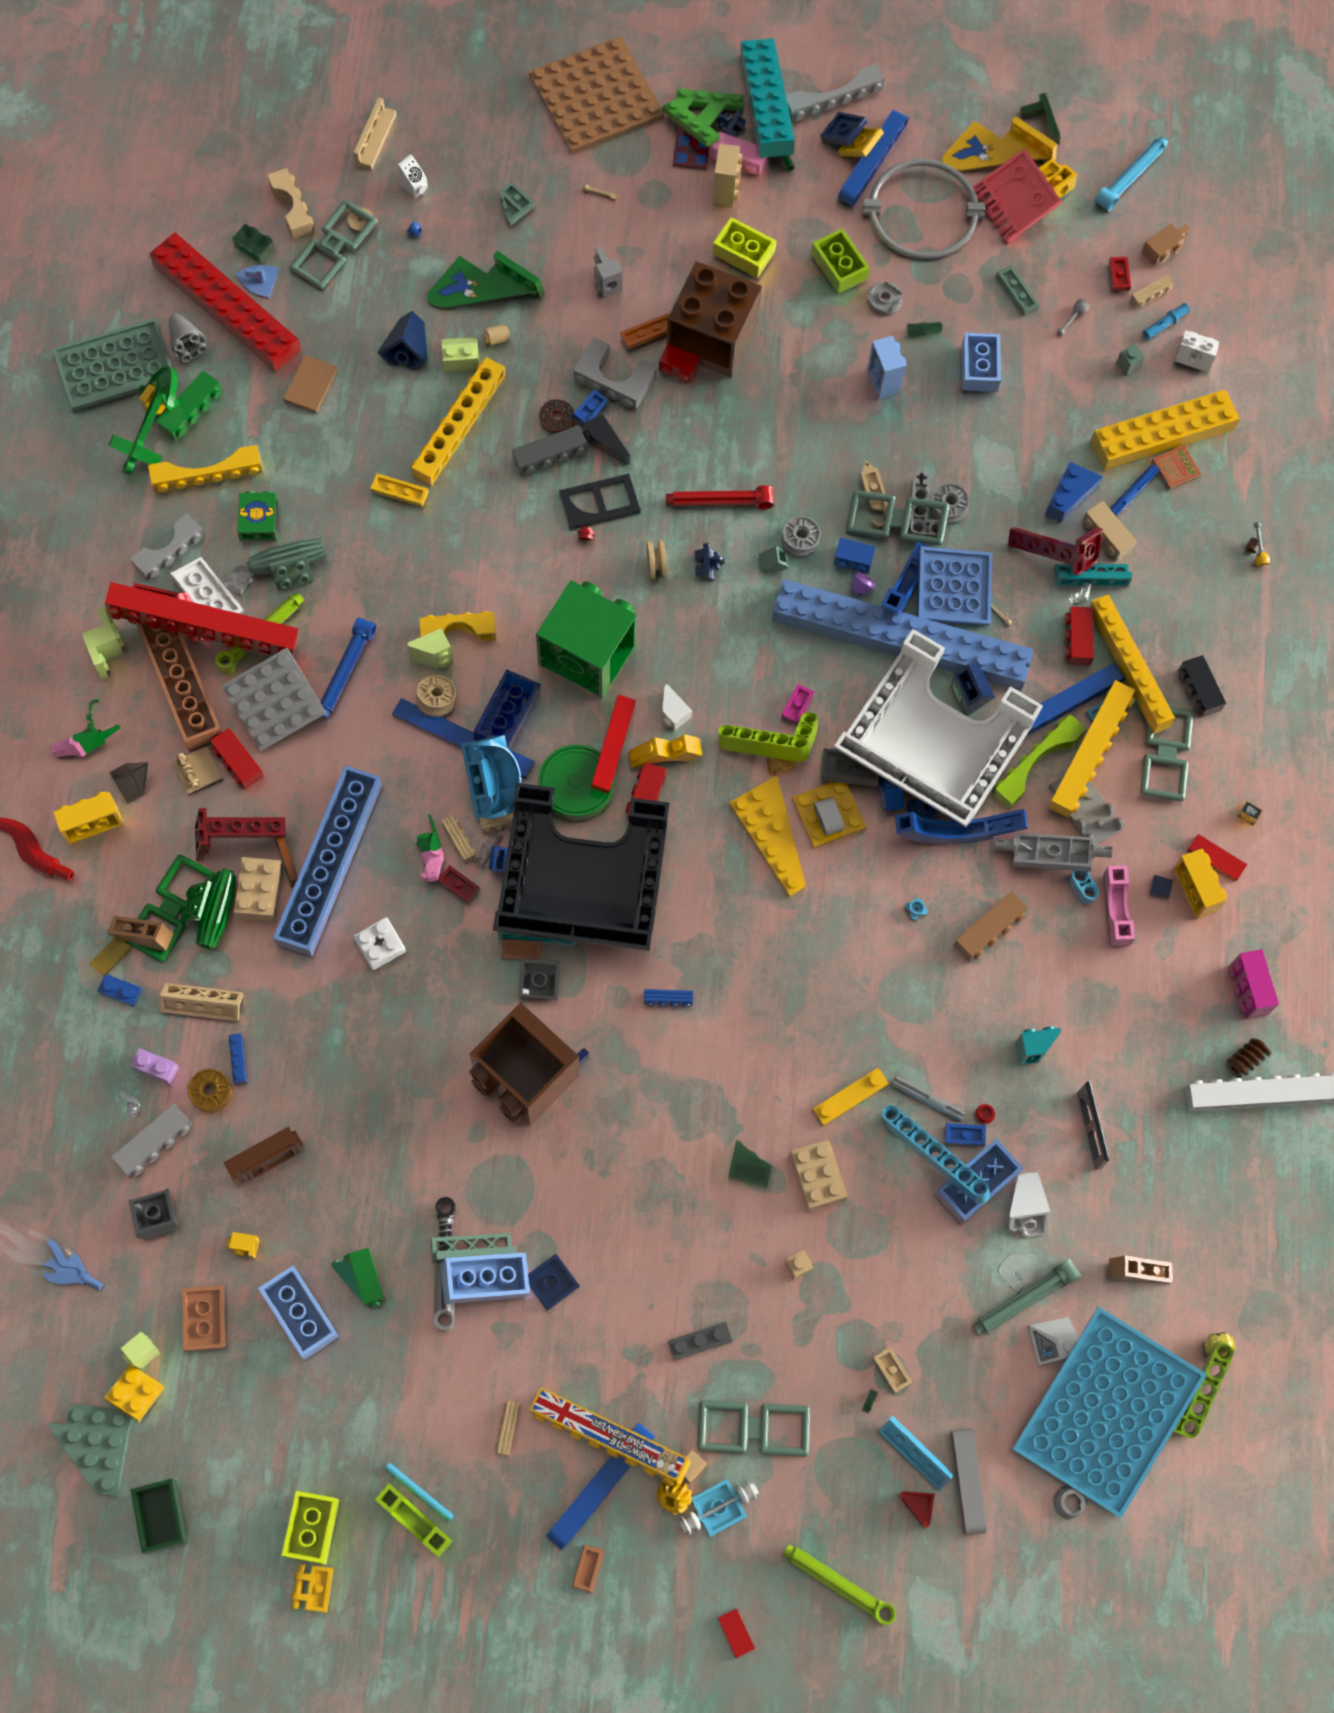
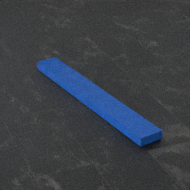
[392,698,535,779]

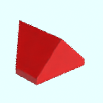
[897,1491,935,1529]

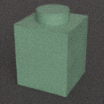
[1116,343,1145,376]

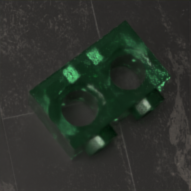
[232,224,275,265]

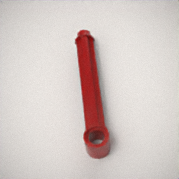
[666,485,774,510]

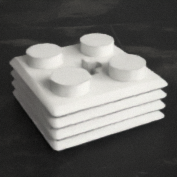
[353,917,406,970]

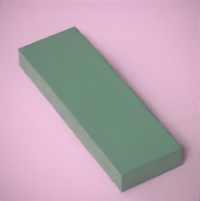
[996,266,1040,316]

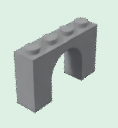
[573,337,657,409]

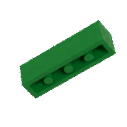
[156,371,222,442]

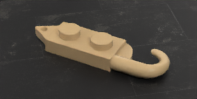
[860,460,888,528]

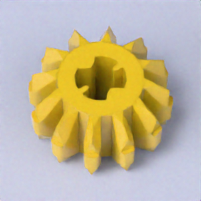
[656,1482,692,1515]

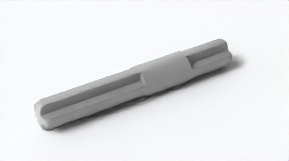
[892,1076,965,1121]

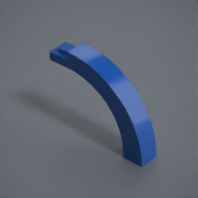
[881,541,930,615]

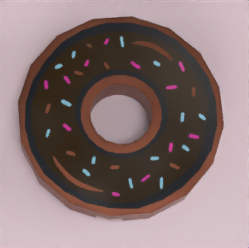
[539,399,575,433]

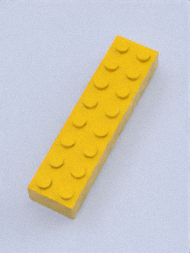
[1090,389,1240,471]

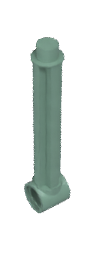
[973,1258,1081,1336]

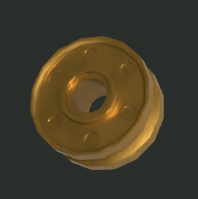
[188,1069,232,1113]

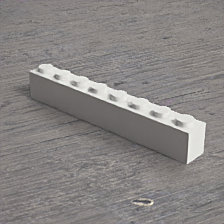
[1186,1072,1334,1112]

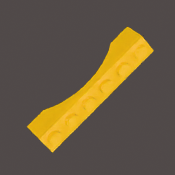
[148,445,263,493]

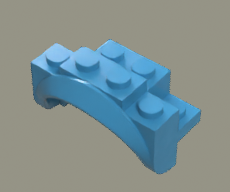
[461,735,521,819]

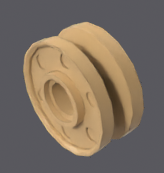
[646,540,667,580]
[416,675,456,717]

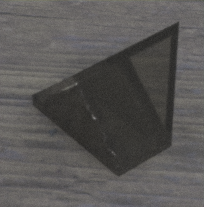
[109,762,148,804]

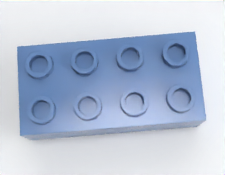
[934,1139,1024,1225]

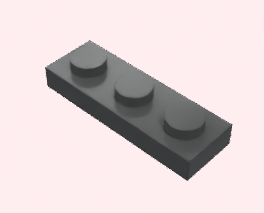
[668,1322,732,1361]

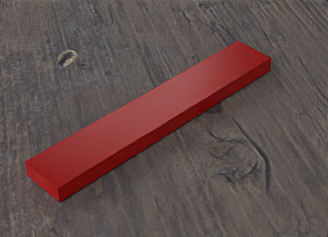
[590,694,636,794]

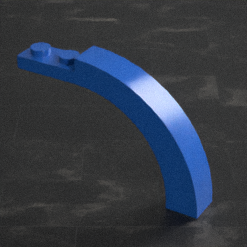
[895,809,1028,844]

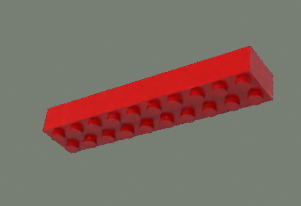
[149,232,301,372]
[105,582,299,657]

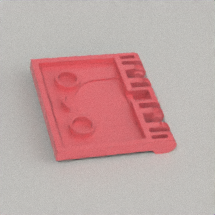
[973,148,1063,243]

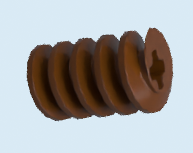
[1226,1038,1271,1078]

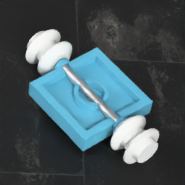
[679,1478,759,1537]

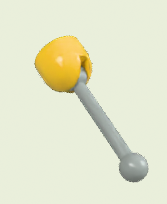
[1254,521,1270,566]

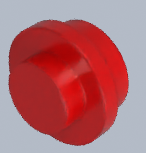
[577,527,595,541]
[975,1104,995,1124]

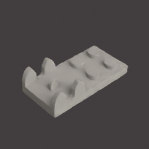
[1049,777,1124,845]

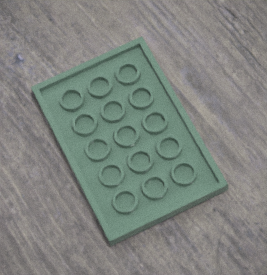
[52,318,173,412]

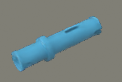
[1142,303,1190,340]

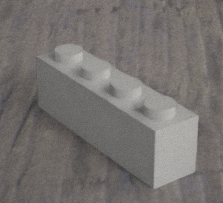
[111,1103,193,1178]

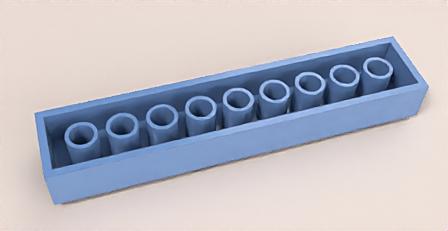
[273,765,382,957]

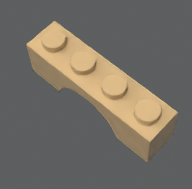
[267,168,314,240]

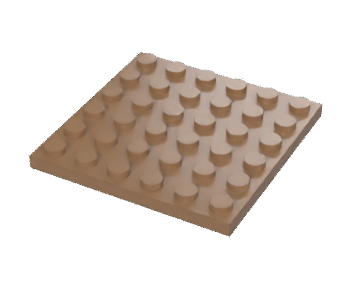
[528,36,665,154]

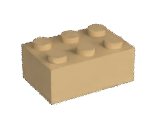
[713,144,743,207]
[234,857,284,923]
[789,1140,848,1213]

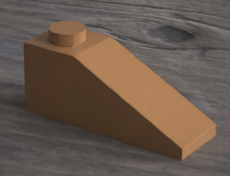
[107,916,173,951]
[1109,1256,1172,1284]

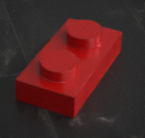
[1109,257,1131,291]

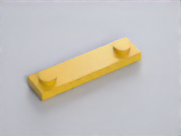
[812,1068,889,1126]

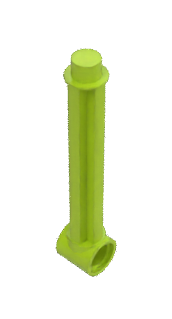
[215,592,304,675]
[783,1544,896,1625]

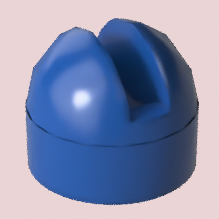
[406,221,422,237]

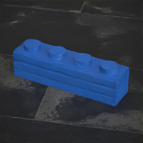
[644,989,693,1007]
[229,1033,248,1086]

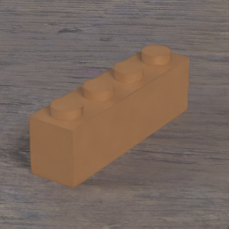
[953,891,1028,962]

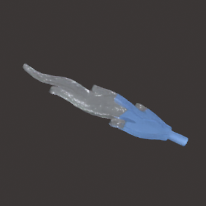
[0,1224,103,1291]

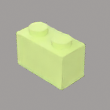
[121,1332,161,1369]

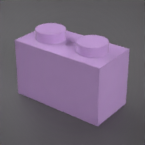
[130,1048,179,1086]

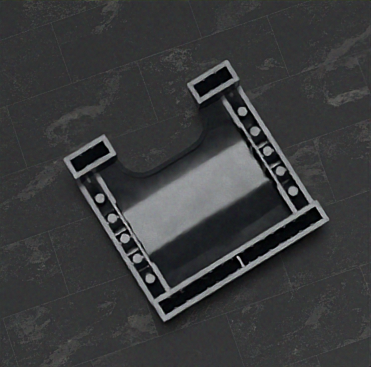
[493,783,670,951]

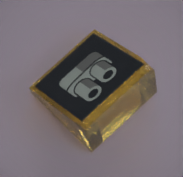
[1237,801,1263,826]

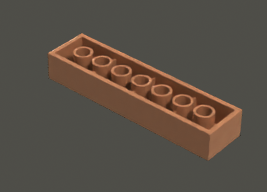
[137,623,222,751]

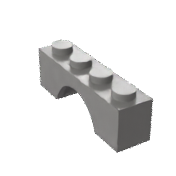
[130,513,204,581]

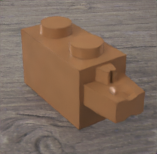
[1142,224,1190,265]

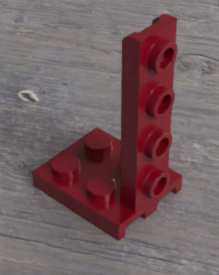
[1008,527,1103,576]
[195,808,286,860]

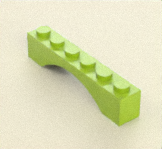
[993,714,1087,810]

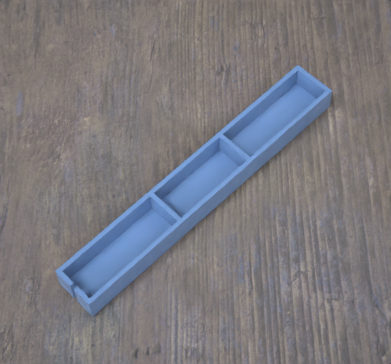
[772,579,1034,691]

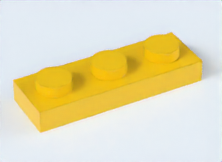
[370,473,428,507]

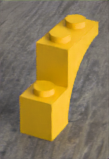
[628,734,703,769]

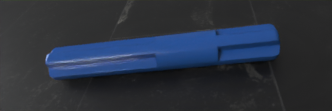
[1110,465,1159,516]

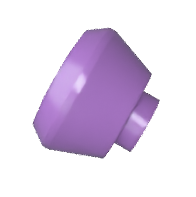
[851,572,875,596]

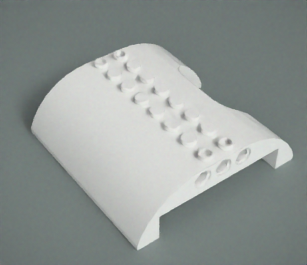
[834,629,1043,827]

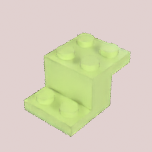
[82,607,125,680]

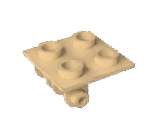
[172,746,223,794]

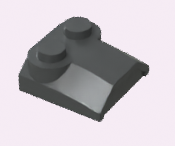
[518,958,561,1000]
[129,1188,177,1240]

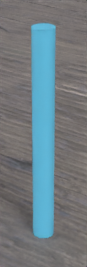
[385,1463,454,1522]

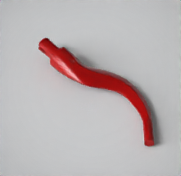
[0,817,75,881]

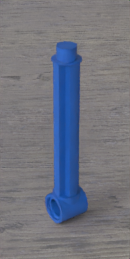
[320,617,377,719]

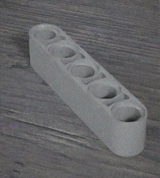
[951,1428,987,1535]

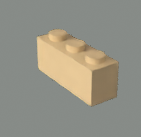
[1083,501,1137,561]

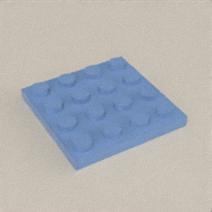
[917,546,993,625]

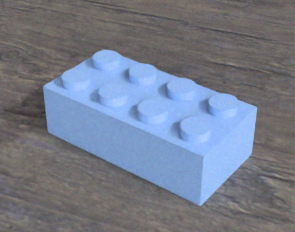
[440,1253,530,1304]
[258,1265,339,1360]

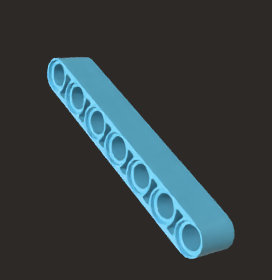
[882,1105,990,1204]

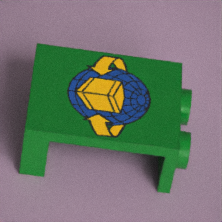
[237,491,278,541]

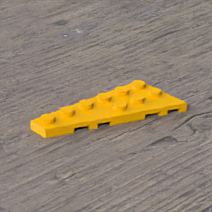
[729,775,806,897]

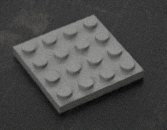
[221,648,326,751]

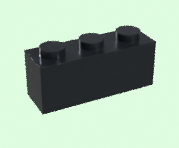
[1178,655,1226,717]

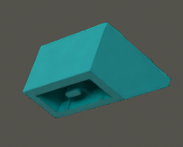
[1015,1026,1061,1065]

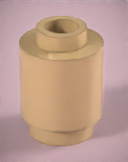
[483,324,510,346]

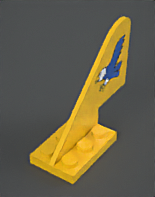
[942,116,1057,171]

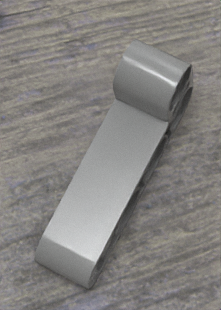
[908,470,939,537]

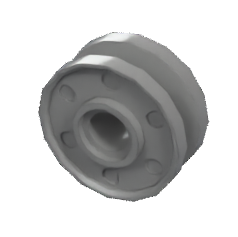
[930,483,970,524]
[781,516,821,558]

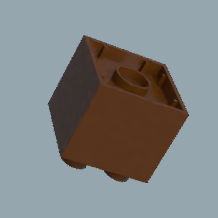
[667,261,762,378]
[468,1002,580,1126]

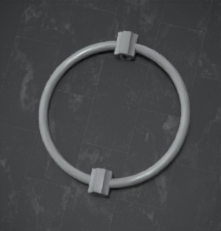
[862,159,985,259]

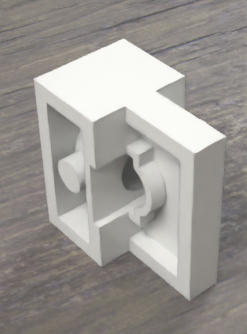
[1175,331,1219,373]

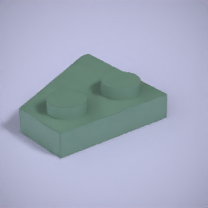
[499,181,535,226]

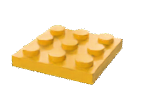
[792,782,867,849]

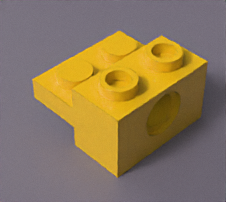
[1039,158,1077,198]

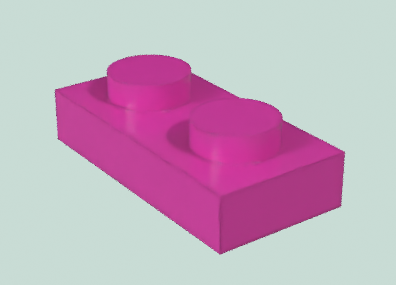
[781,684,814,725]

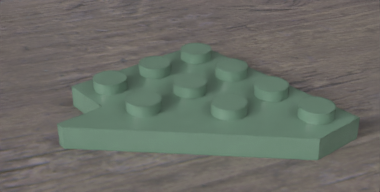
[48,1403,132,1497]

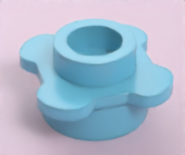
[905,898,928,920]

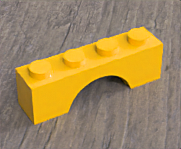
[419,611,496,642]

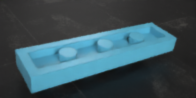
[878,1416,954,1491]

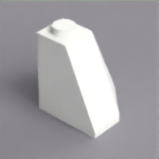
[1008,1172,1050,1238]

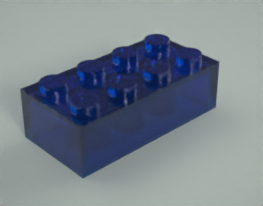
[474,669,541,750]

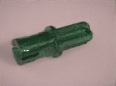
[907,321,943,335]

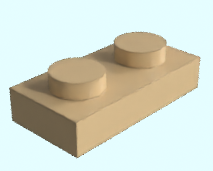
[873,1347,913,1394]

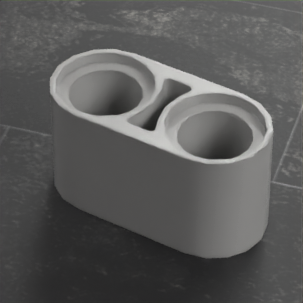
[813,797,844,836]

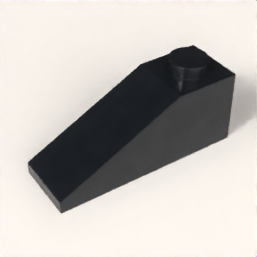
[583,414,630,465]

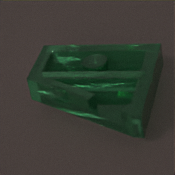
[728,1140,772,1187]

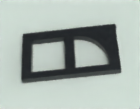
[559,474,641,530]
[1077,1081,1110,1170]

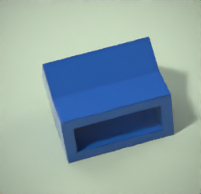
[489,846,508,872]

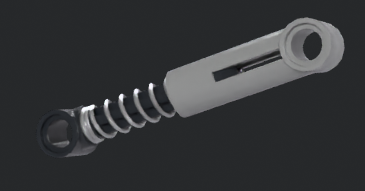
[433,1197,457,1333]

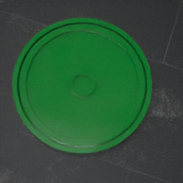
[538,745,614,821]

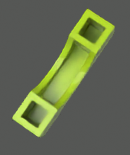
[375,1483,453,1558]

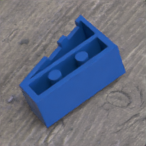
[1045,462,1103,522]

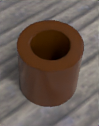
[1245,538,1258,554]

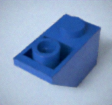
[877,775,904,811]

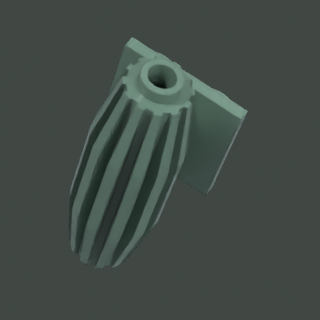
[246,538,326,591]

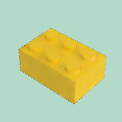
[53,792,124,845]
[1173,848,1227,919]

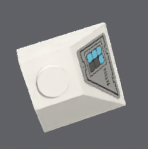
[1028,1317,1078,1366]

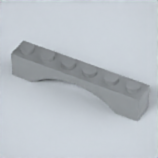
[786,63,885,122]

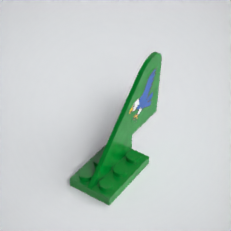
[427,251,545,308]

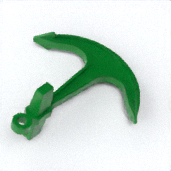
[108,365,179,475]

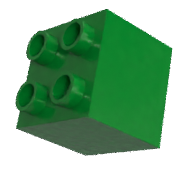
[536,580,637,699]

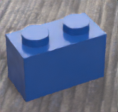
[833,537,876,573]

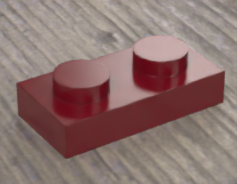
[438,865,480,904]

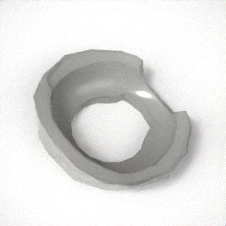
[1054,1485,1087,1519]

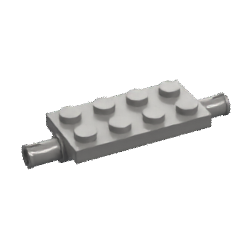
[995,833,1113,872]

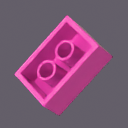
[1229,949,1279,1019]

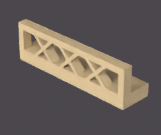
[353,97,396,170]
[160,983,243,1022]

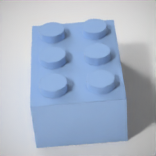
[962,333,1001,392]
[867,336,907,399]

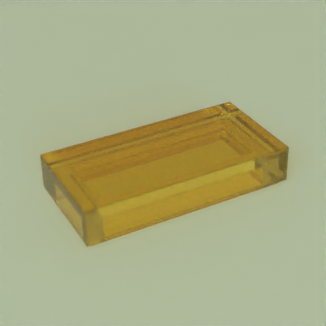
[89,937,132,977]

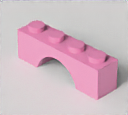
[1103,865,1135,946]

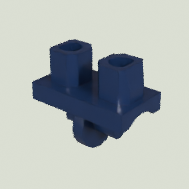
[716,109,747,138]
[695,543,725,581]

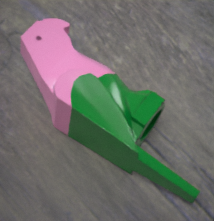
[51,723,121,758]
[416,814,445,882]

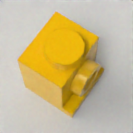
[226,1232,259,1259]

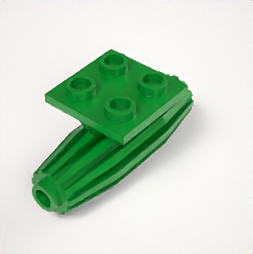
[180,868,236,950]

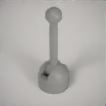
[1057,299,1090,335]

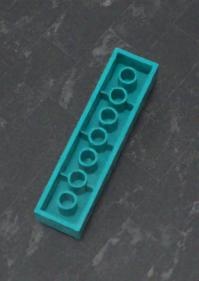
[740,38,795,158]

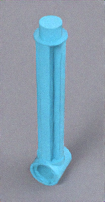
[1094,137,1168,212]

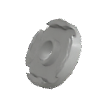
[867,282,903,315]

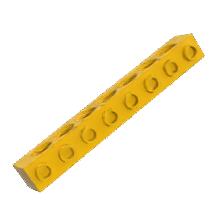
[411,357,505,486]

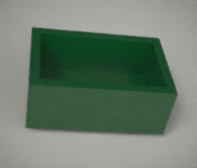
[130,1478,188,1555]

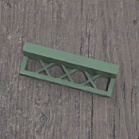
[430,1233,516,1263]

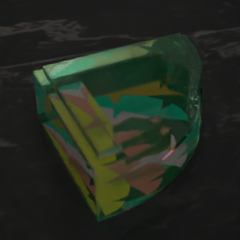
[861,1389,878,1413]

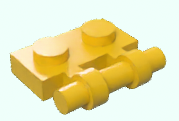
[290,1564,334,1612]

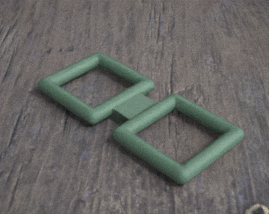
[290,200,377,289]
[846,490,950,545]
[1140,706,1194,802]
[697,1400,810,1457]

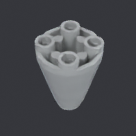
[169,313,207,363]

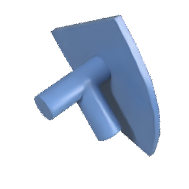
[235,265,280,299]

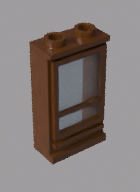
[223,1126,303,1188]

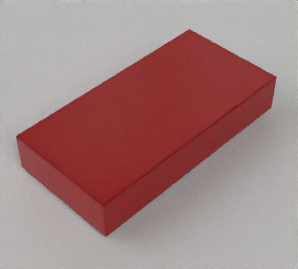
[717,1608,755,1658]

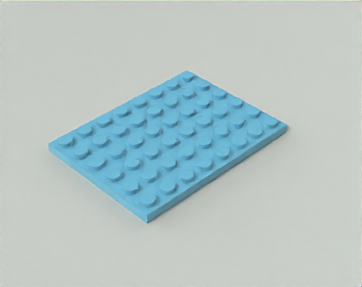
[1012,1306,1207,1518]

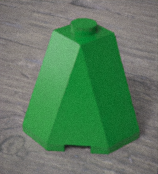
[331,1247,385,1308]

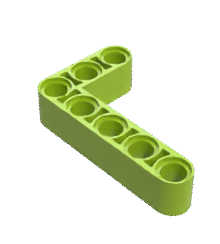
[718,712,818,762]
[1174,1341,1234,1438]

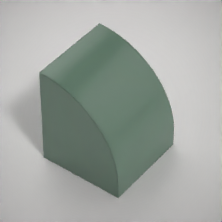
[759,546,789,572]

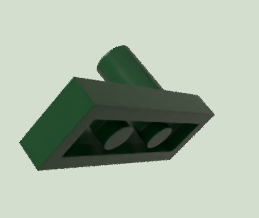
[1020,92,1060,145]

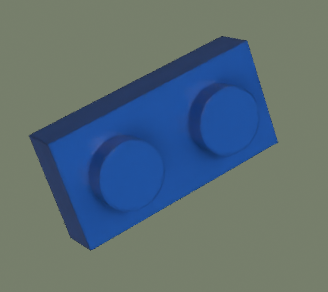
[572,389,608,425]
[97,974,143,1007]
[945,1123,986,1147]

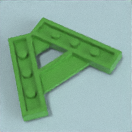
[662,88,745,147]

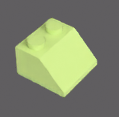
[442,337,479,372]
[407,628,453,669]

